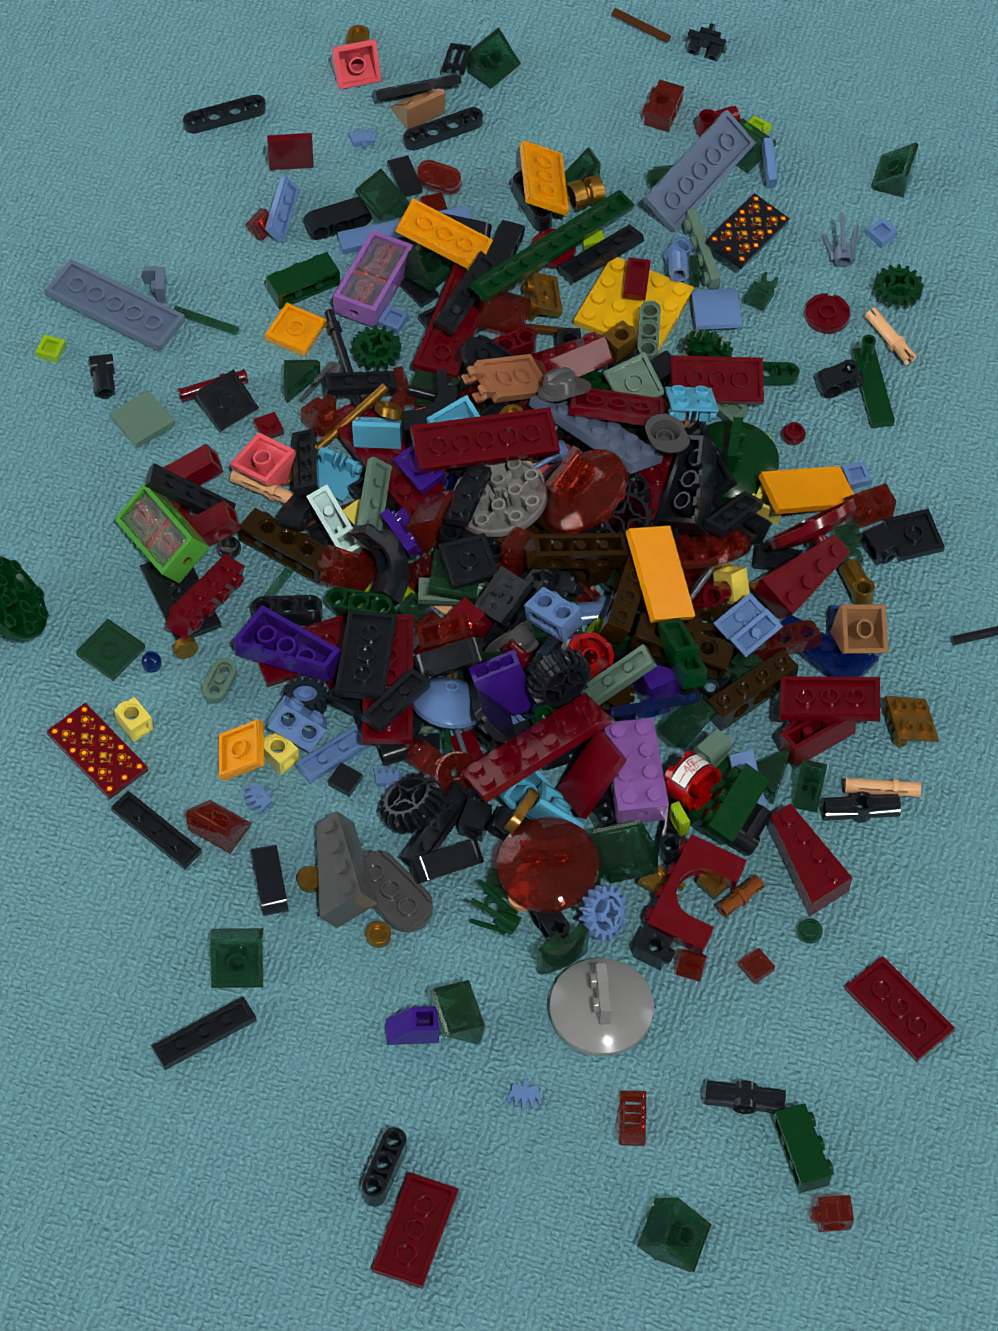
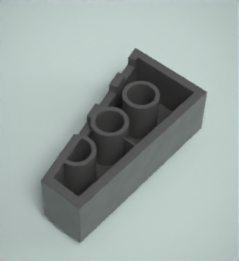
[317,811,378,928]

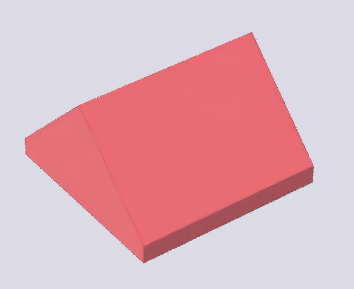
[331,39,381,89]
[230,433,296,485]

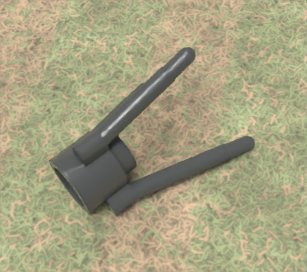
[299,361,344,416]

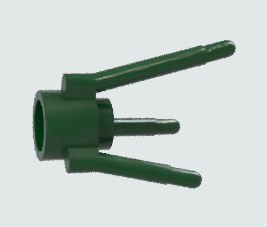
[521,671,556,724]
[469,879,522,936]

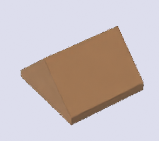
[390,89,445,130]
[830,604,888,654]

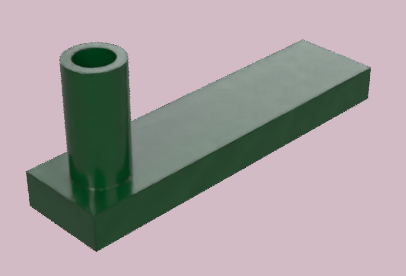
[851,335,895,429]

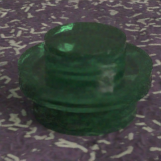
[797,918,823,944]

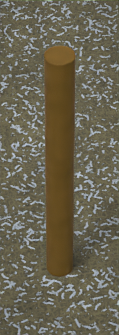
[317,383,389,451]

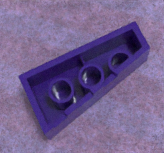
[233,605,341,682]

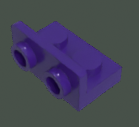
[393,445,447,495]
[380,508,430,559]

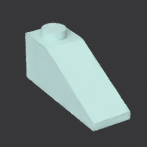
[306,484,365,562]

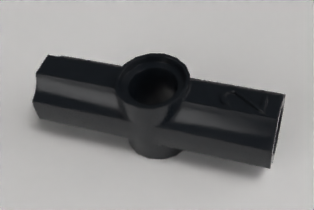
[823,791,901,823]
[705,1080,786,1114]

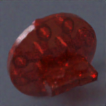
[542,446,628,534]
[674,528,751,581]
[497,817,599,913]

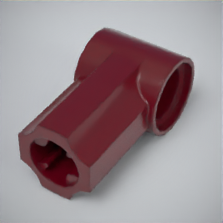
[696,106,741,137]

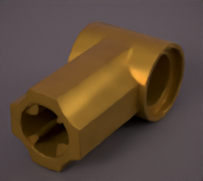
[839,559,875,605]

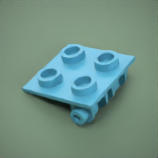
[665,385,719,422]
[318,446,366,502]

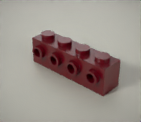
[166,554,245,640]

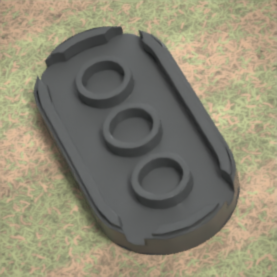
[363,850,433,932]

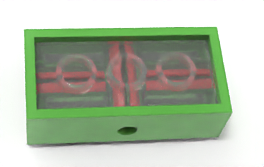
[115,483,210,583]

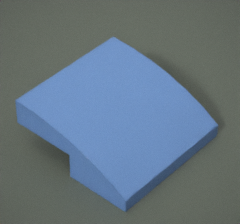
[691,288,741,330]
[713,593,783,658]

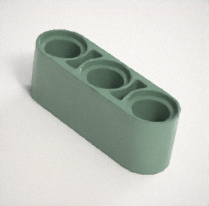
[637,300,661,360]

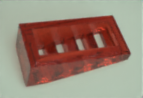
[619,1091,647,1146]

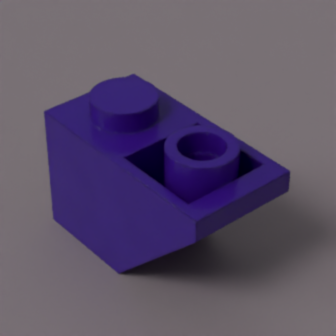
[386,1006,439,1045]

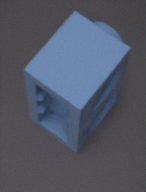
[524,587,583,643]
[268,695,327,753]

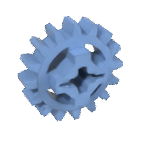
[579,885,629,941]

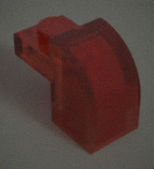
[300,394,343,437]

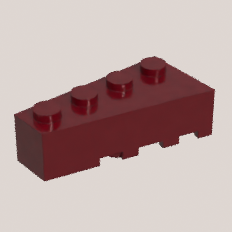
[748,534,850,620]
[768,803,853,917]

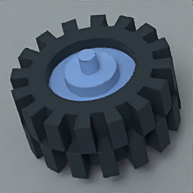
[283,676,328,718]

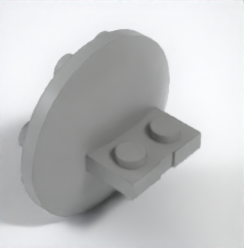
[452,459,548,538]
[550,958,654,1056]

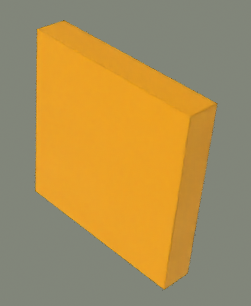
[265,302,327,357]
[219,719,264,781]

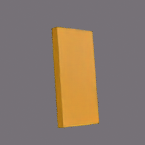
[519,140,569,216]
[395,198,493,269]
[758,466,858,514]
[625,526,695,623]

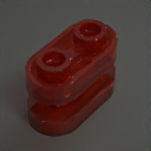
[417,160,462,195]

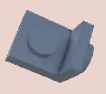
[142,266,167,303]

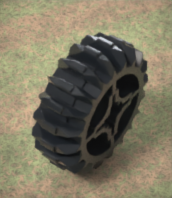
[591,485,656,550]
[526,647,592,710]
[379,772,446,835]

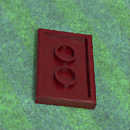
[557,729,627,819]

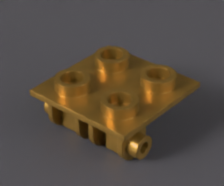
[884,696,939,747]

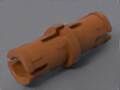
[716,875,765,918]

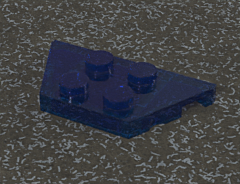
[610,693,699,721]

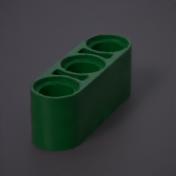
[326,587,397,618]

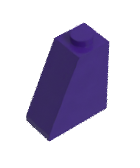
[469,649,536,716]

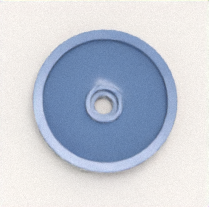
[413,677,481,729]

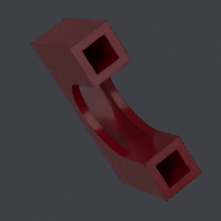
[163,444,241,546]
[644,834,747,956]

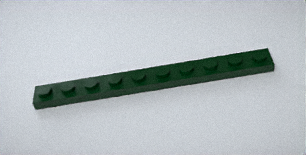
[470,189,635,303]

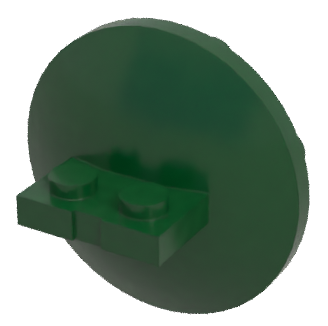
[707,417,779,502]
[0,556,49,642]

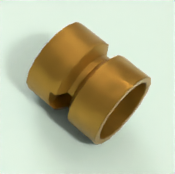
[566,175,606,211]

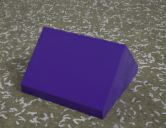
[632,665,681,714]

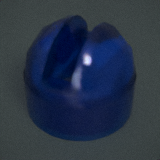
[142,651,162,673]

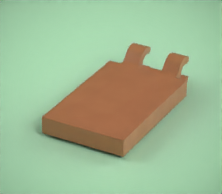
[461,354,544,403]

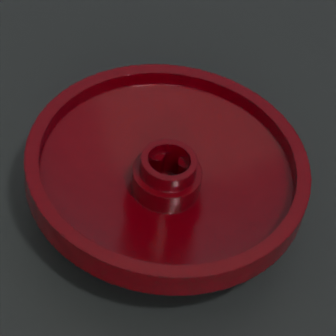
[767,498,858,550]

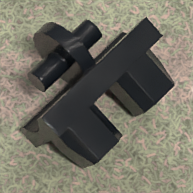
[687,23,727,62]

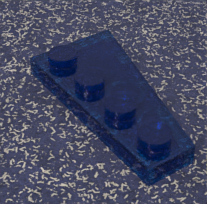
[774,615,879,677]

